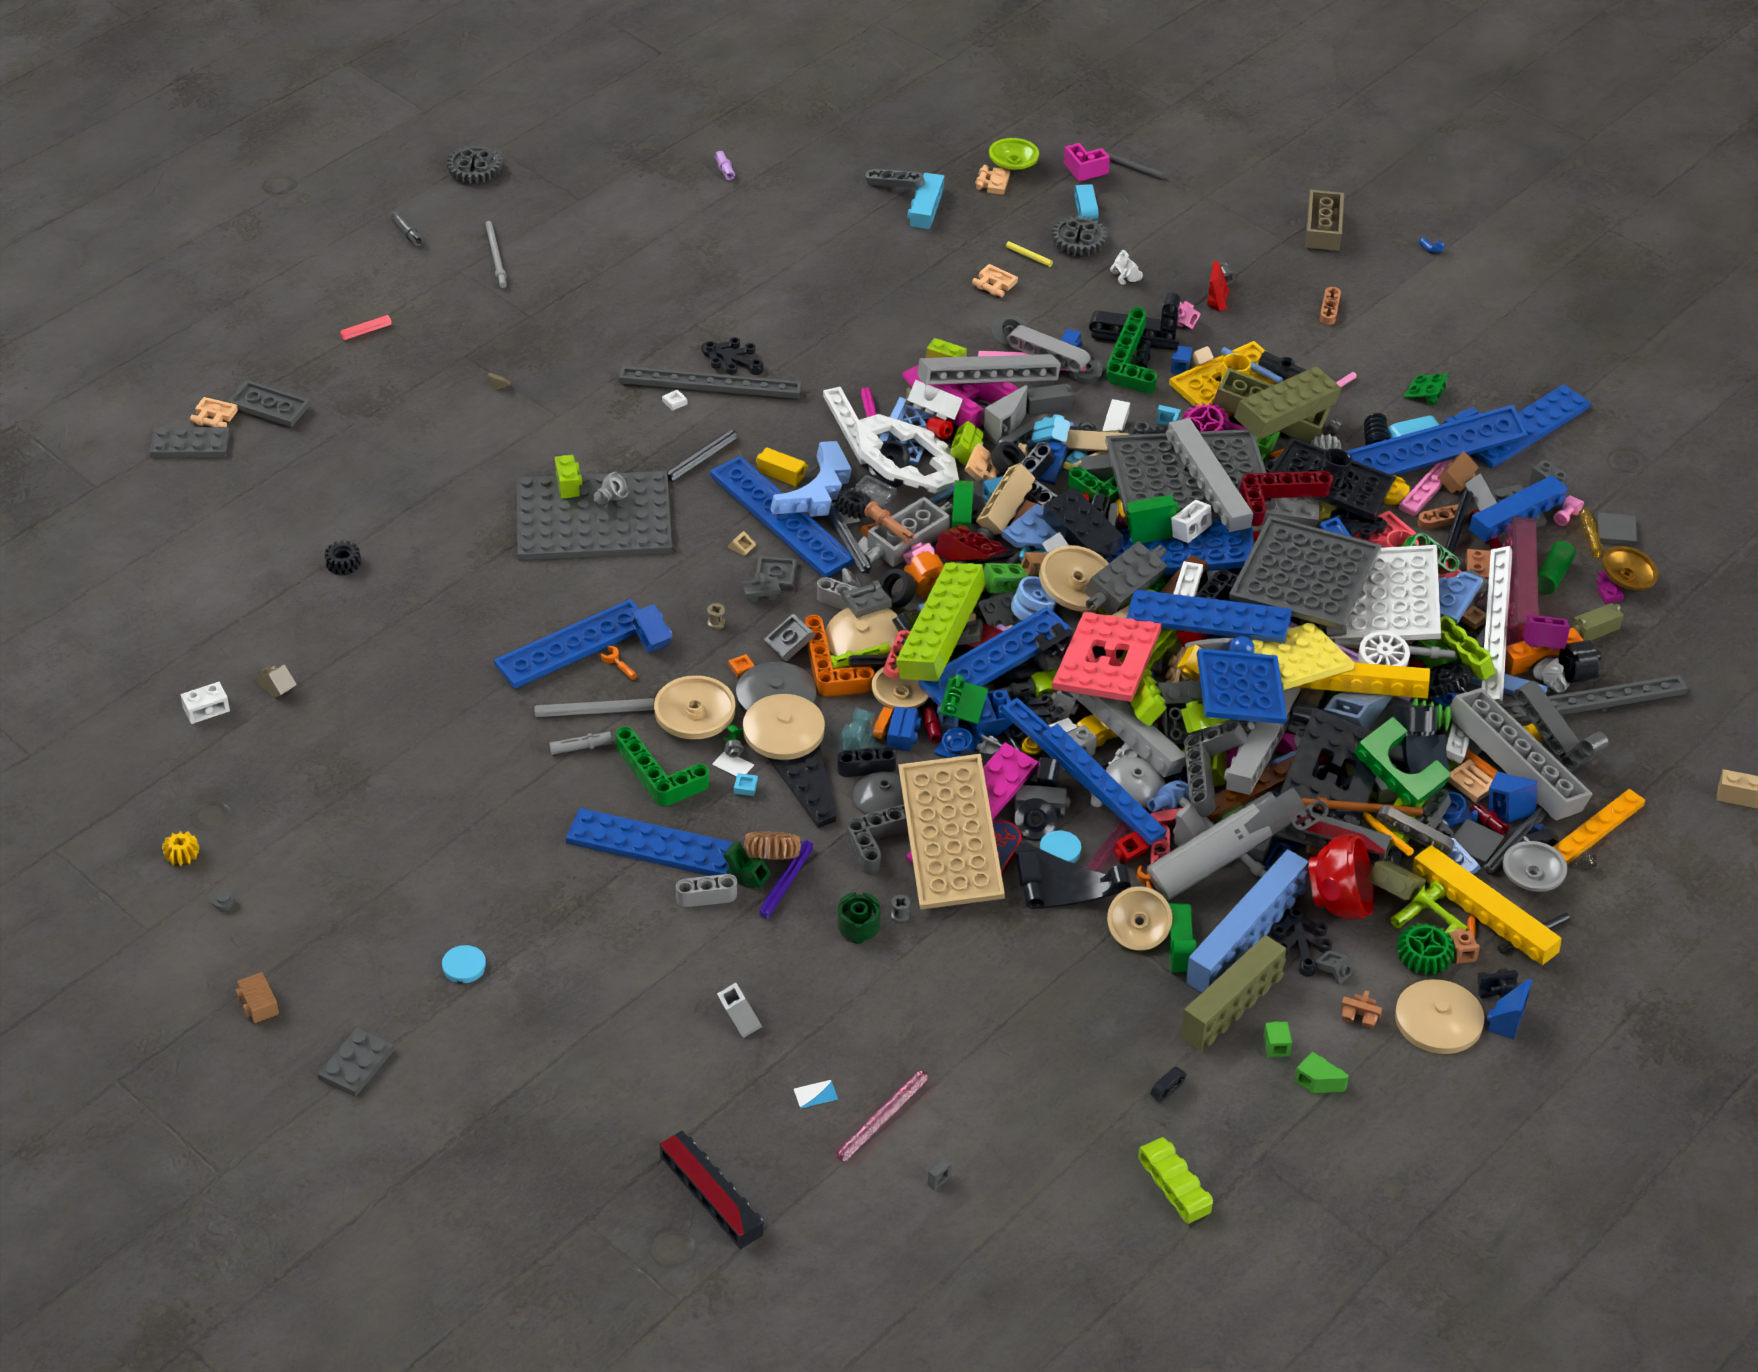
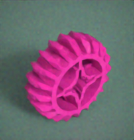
[1181,402,1231,432]

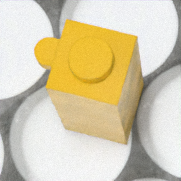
[756,447,808,487]

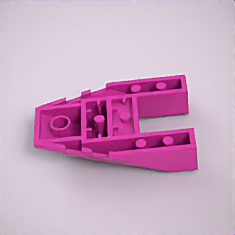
[902,365,1019,428]

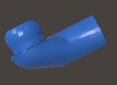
[1419,237,1445,253]

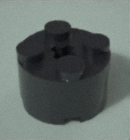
[1559,640,1601,683]
[1395,705,1437,736]

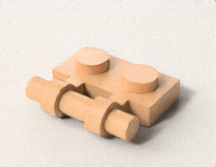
[975,165,1010,195]
[972,264,1018,298]
[190,397,238,427]
[965,443,999,482]

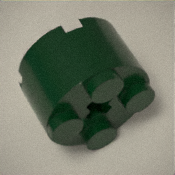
[837,892,881,944]

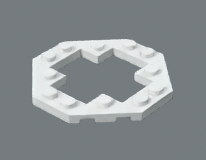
[854,414,959,493]

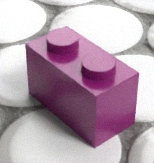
[1523,614,1570,650]

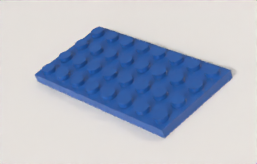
[1105,520,1254,575]

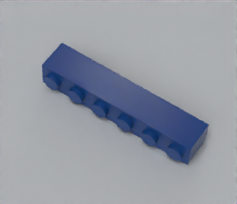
[1469,475,1568,542]

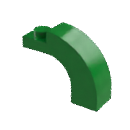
[952,480,974,531]

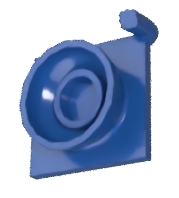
[934,727,985,758]
[1431,792,1478,827]

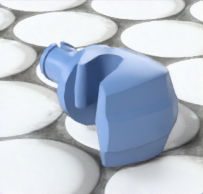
[1147,780,1193,812]

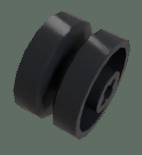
[868,440,910,488]

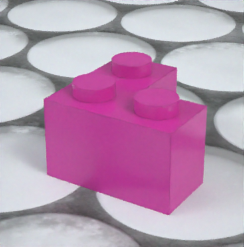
[1063,143,1110,181]

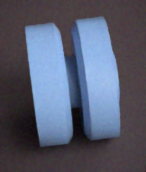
[1011,576,1058,621]

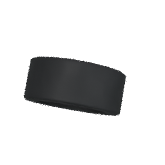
[991,441,1026,475]
[880,569,916,608]

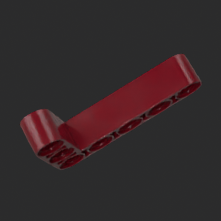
[1239,471,1333,527]

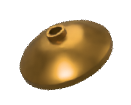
[1602,546,1658,591]

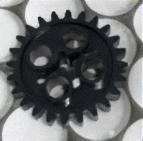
[1420,662,1473,699]

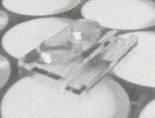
[851,474,897,509]

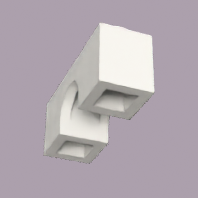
[907,380,963,420]

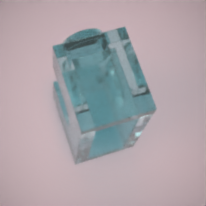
[840,707,875,751]

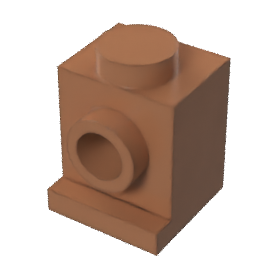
[1450,928,1480,964]

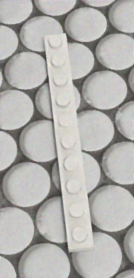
[1481,546,1512,704]

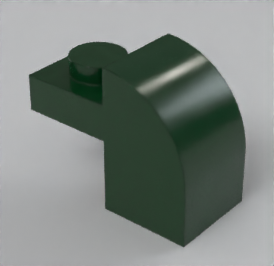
[723,842,771,888]

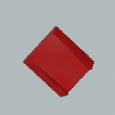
[1207,260,1230,311]

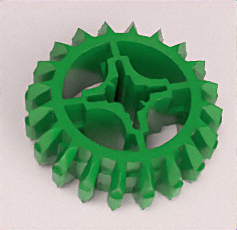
[1396,922,1456,976]

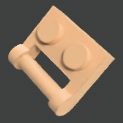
[1447,759,1493,803]

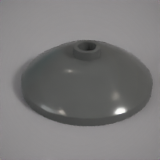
[853,772,904,815]

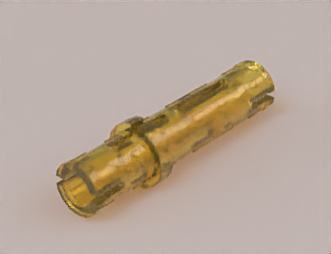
[1579,509,1604,557]

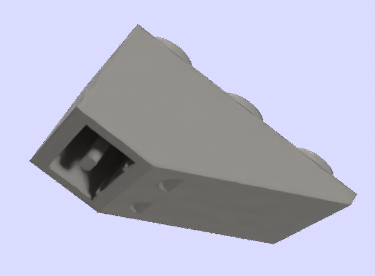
[984,385,1028,446]

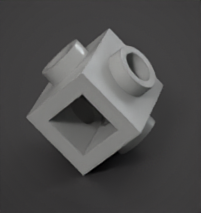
[1051,690,1079,719]

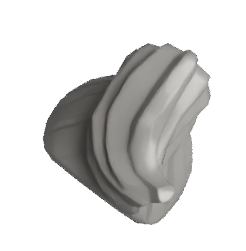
[594,472,629,505]
[1533,657,1570,693]

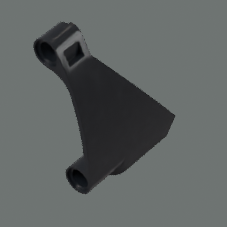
[1015,841,1131,909]

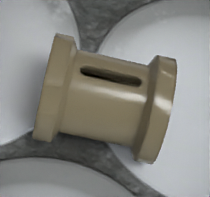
[707,603,725,630]

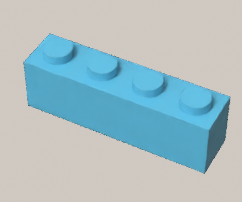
[907,173,944,229]

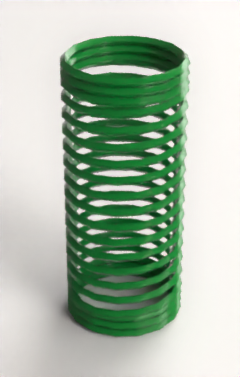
[1532,541,1576,594]

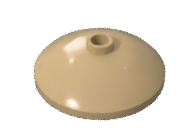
[872,664,930,709]
[1107,887,1172,951]

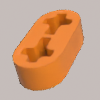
[873,706,894,740]

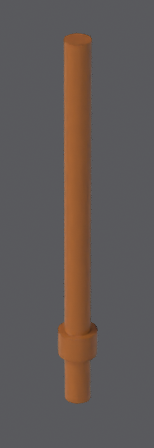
[1301,797,1423,816]

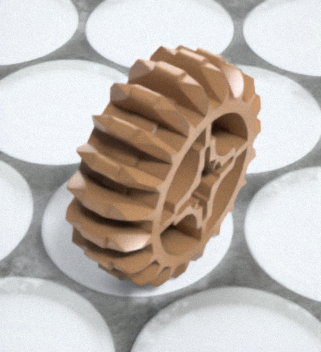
[744,831,801,860]

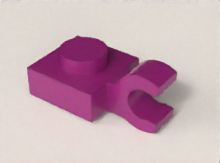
[1596,571,1624,604]

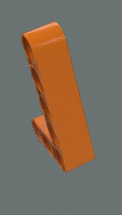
[805,615,874,697]

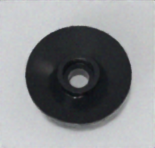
[1015,798,1056,840]

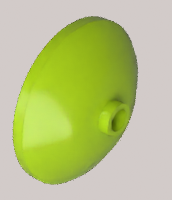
[989,138,1039,170]

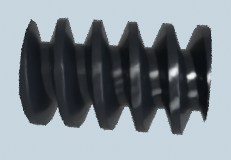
[1364,413,1388,445]

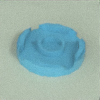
[1039,830,1082,863]
[442,945,486,983]

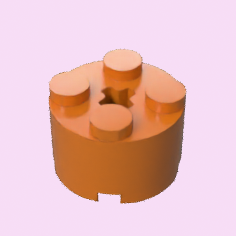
[904,551,944,598]

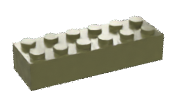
[1234,366,1342,439]
[1212,368,1331,444]
[1180,935,1286,1051]

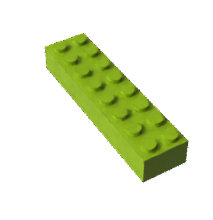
[896,562,986,681]

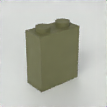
[1367,861,1426,900]

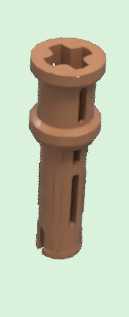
[864,501,915,544]

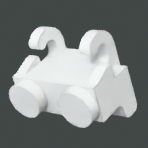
[1110,250,1143,285]

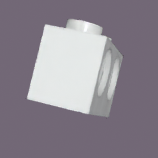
[1171,500,1212,543]

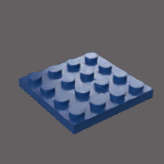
[1197,648,1287,724]

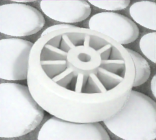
[1358,631,1410,667]

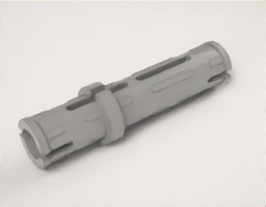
[549,731,612,755]

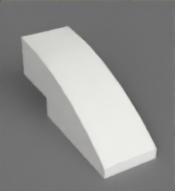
[1103,399,1130,433]

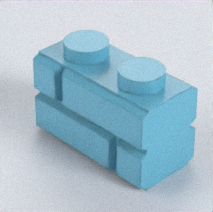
[1031,415,1070,444]

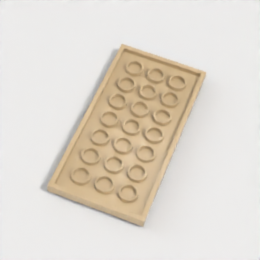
[898,754,1005,910]

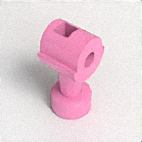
[1554,495,1584,526]

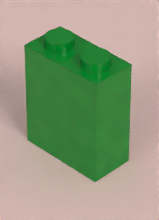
[1126,495,1179,545]

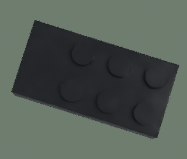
[1043,487,1123,559]

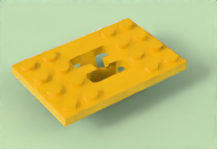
[1169,341,1277,417]

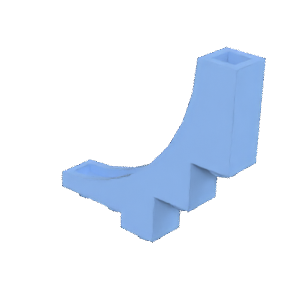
[770,441,852,517]

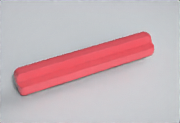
[340,315,392,340]

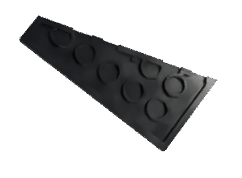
[767,744,836,828]

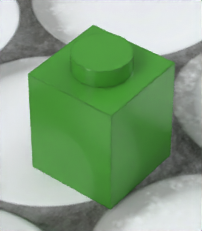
[1263,1021,1292,1058]

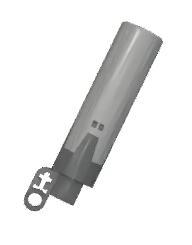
[1147,788,1328,901]

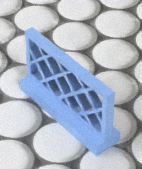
[879,397,937,466]

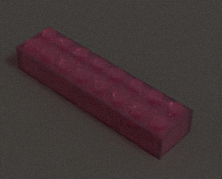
[1504,517,1539,645]

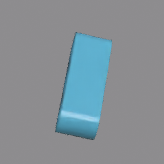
[1074,184,1098,220]
[1388,416,1439,438]

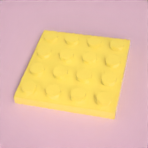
[1252,622,1354,690]

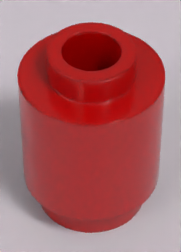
[926,417,953,439]

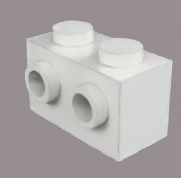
[180,682,230,724]

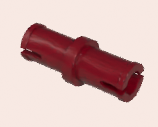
[923,707,942,744]
[1470,802,1510,835]

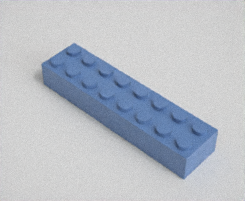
[1187,849,1309,993]

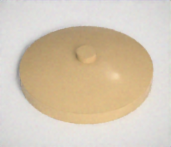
[1039,545,1109,612]
[825,608,903,667]
[654,676,735,739]
[743,694,825,760]
[1395,979,1484,1054]

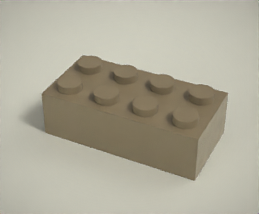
[1305,190,1344,251]

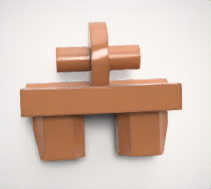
[1341,990,1382,1029]

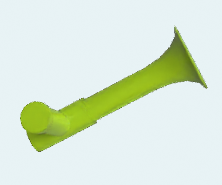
[1411,885,1467,934]

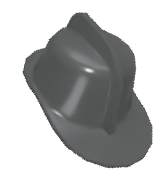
[991,316,1028,345]

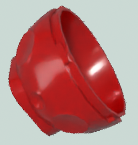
[1309,834,1374,920]

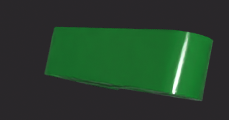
[1168,903,1196,973]

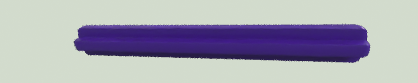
[759,840,813,919]

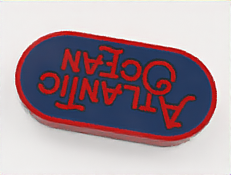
[992,820,1021,876]

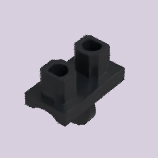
[1034,623,1072,659]
[1477,968,1518,998]

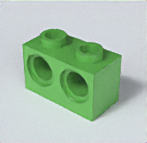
[984,563,1028,593]

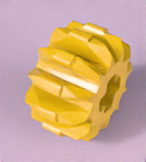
[162,830,199,866]

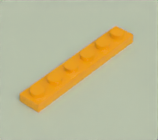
[1553,789,1645,865]

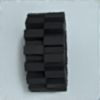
[835,488,872,519]
[325,540,361,575]

